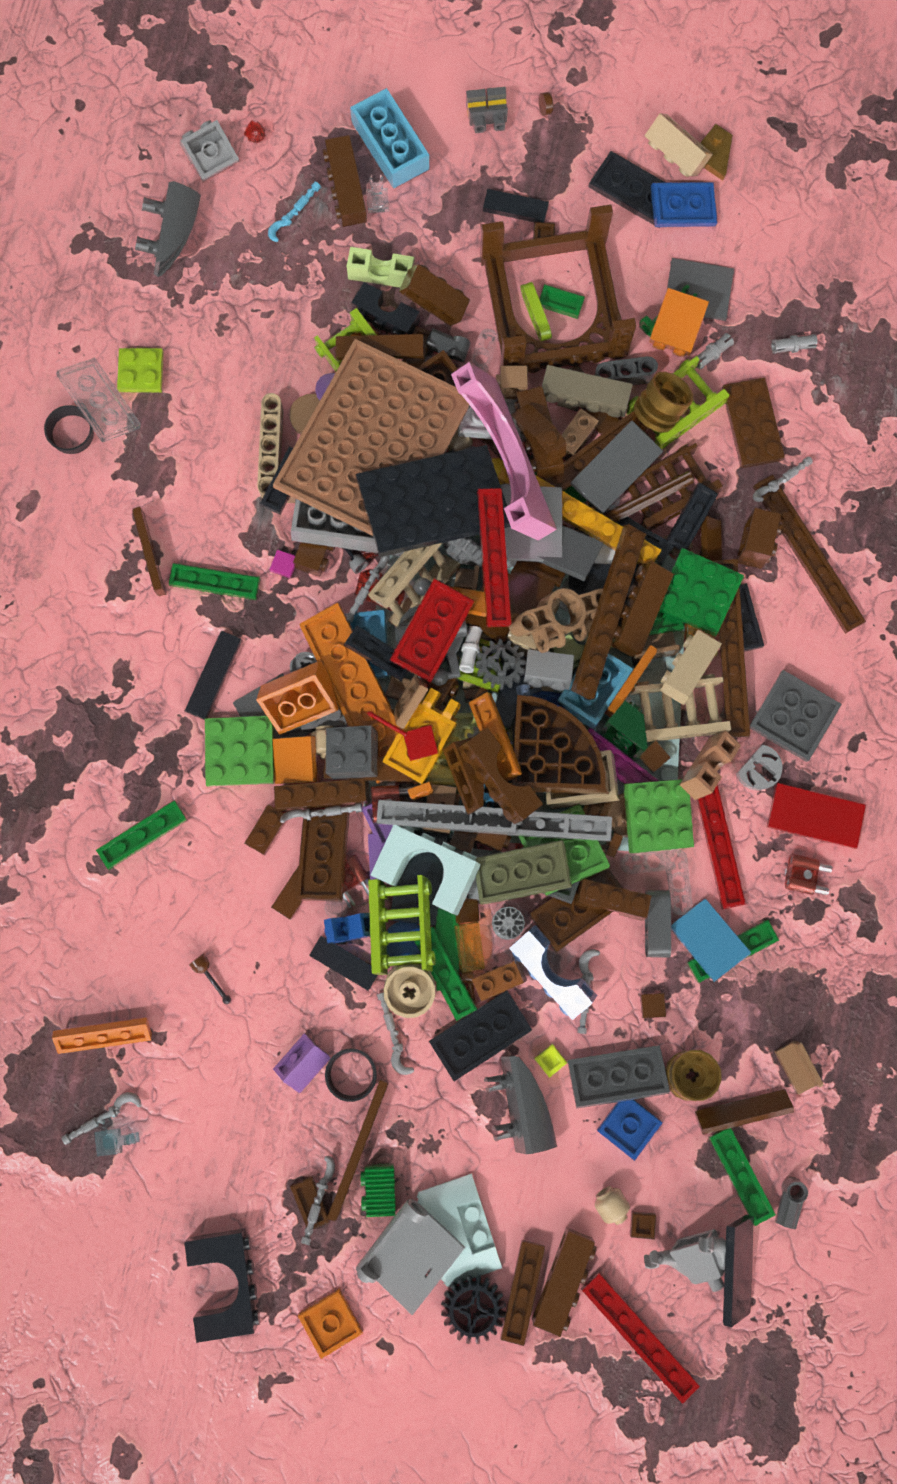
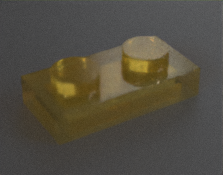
[454,922,485,972]

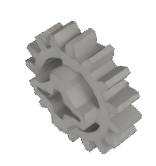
[442,537,482,568]

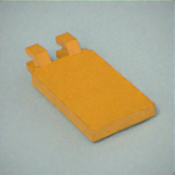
[382,688,461,784]

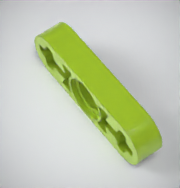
[520,282,552,342]

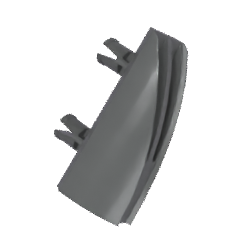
[135,181,201,277]
[484,1056,557,1155]

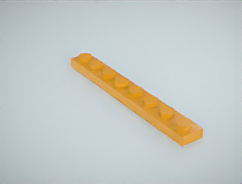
[497,465,661,565]

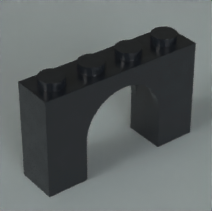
[184,1228,260,1343]

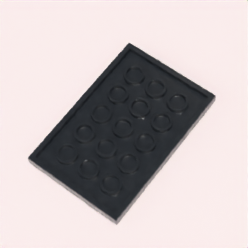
[356,445,511,557]

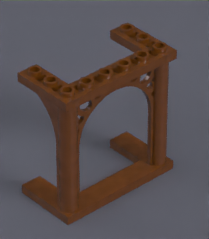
[480,204,636,373]

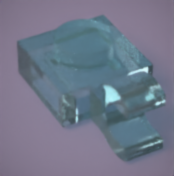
[94,1128,140,1157]

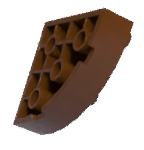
[512,695,609,794]

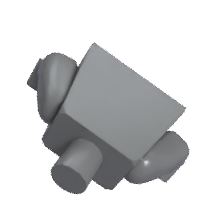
[644,1229,726,1292]

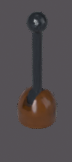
[189,953,232,1005]

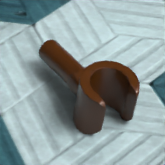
[461,970,475,1003]

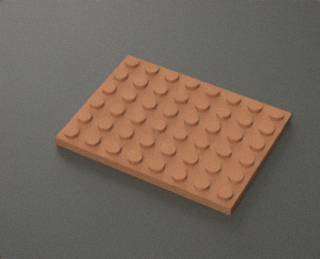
[273,339,470,536]

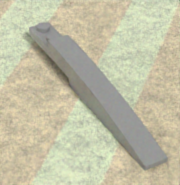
[376,800,612,841]

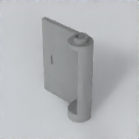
[500,484,562,568]
[356,1199,465,1315]

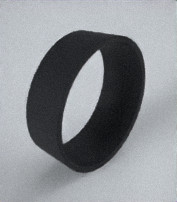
[44,405,94,454]
[325,1049,377,1102]

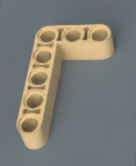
[257,393,296,503]

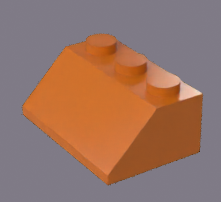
[256,661,338,735]

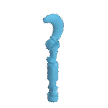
[268,181,321,242]

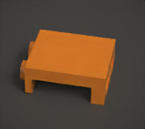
[649,288,709,357]

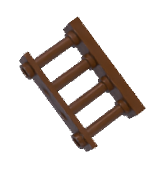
[623,443,723,531]

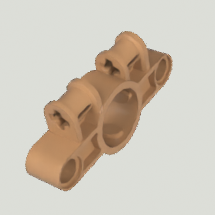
[509,588,603,653]

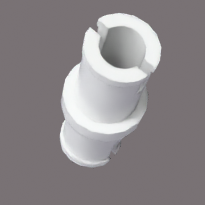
[459,626,482,673]

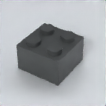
[326,725,378,779]

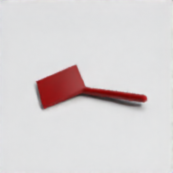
[367,711,439,761]

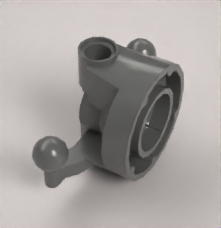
[395,578,467,686]

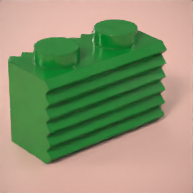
[361,1163,396,1217]

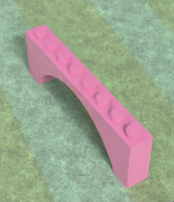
[451,362,557,541]

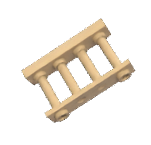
[368,543,461,627]
[630,674,731,742]

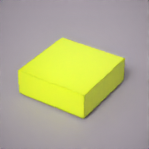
[534,1044,567,1078]

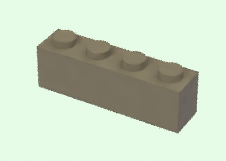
[542,365,633,417]

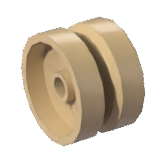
[384,964,435,1018]

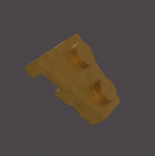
[701,124,733,181]

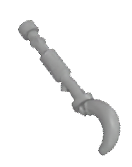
[753,456,813,502]
[346,555,390,622]
[280,803,363,823]
[577,949,600,1034]
[377,992,414,1075]
[61,1092,142,1145]
[301,1156,335,1245]

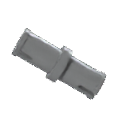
[694,333,734,370]
[771,334,818,354]

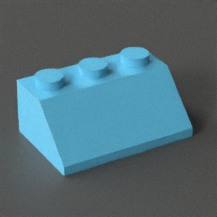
[557,653,633,730]

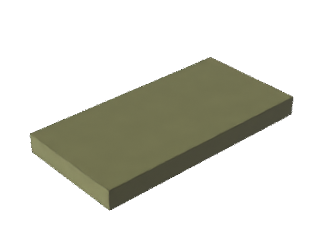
[475,840,572,905]

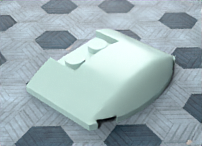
[417,1173,502,1287]

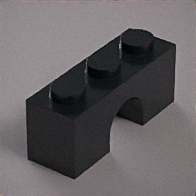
[351,282,420,335]

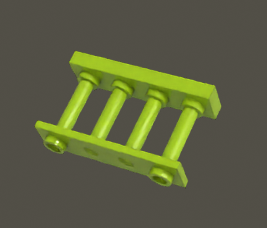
[314,308,376,372]
[626,356,729,450]
[368,875,435,975]

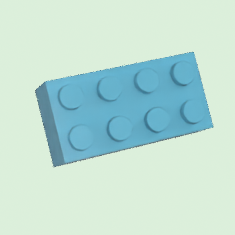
[350,88,429,189]

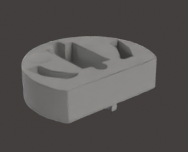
[736,745,782,791]

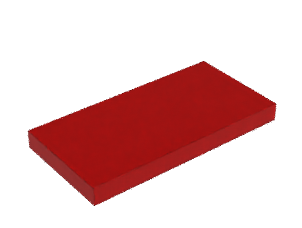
[390,578,474,683]
[766,783,866,849]

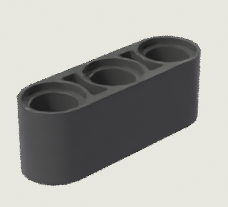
[594,356,658,386]
[645,890,671,958]

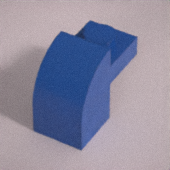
[324,913,370,943]

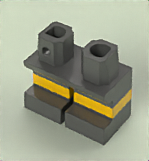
[466,87,508,133]

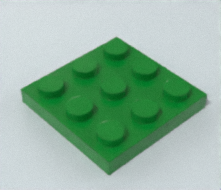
[659,548,744,637]

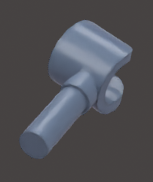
[517,684,542,696]

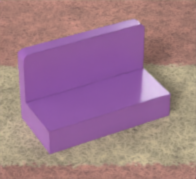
[273,1033,330,1093]

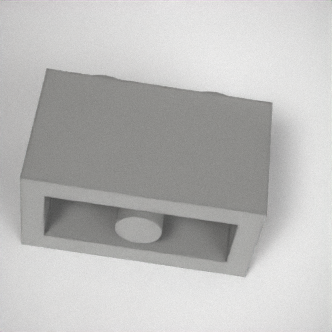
[523,650,574,691]

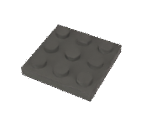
[750,670,842,762]

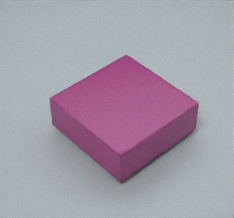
[269,550,295,579]

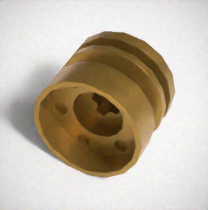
[634,371,694,433]
[665,1050,722,1101]

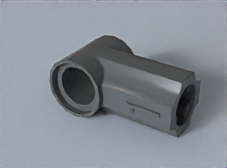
[425,328,471,365]
[775,1177,808,1229]

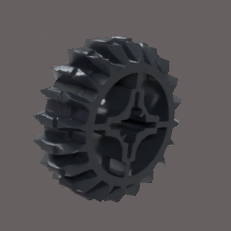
[441,1274,506,1344]

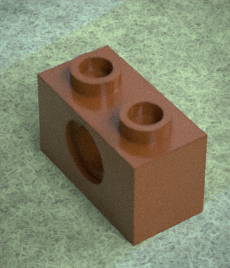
[472,960,527,1001]

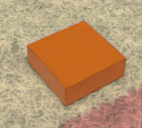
[408,782,434,801]

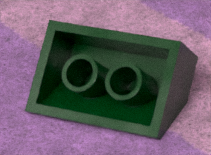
[599,700,648,761]

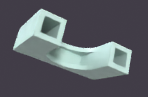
[371,825,481,915]

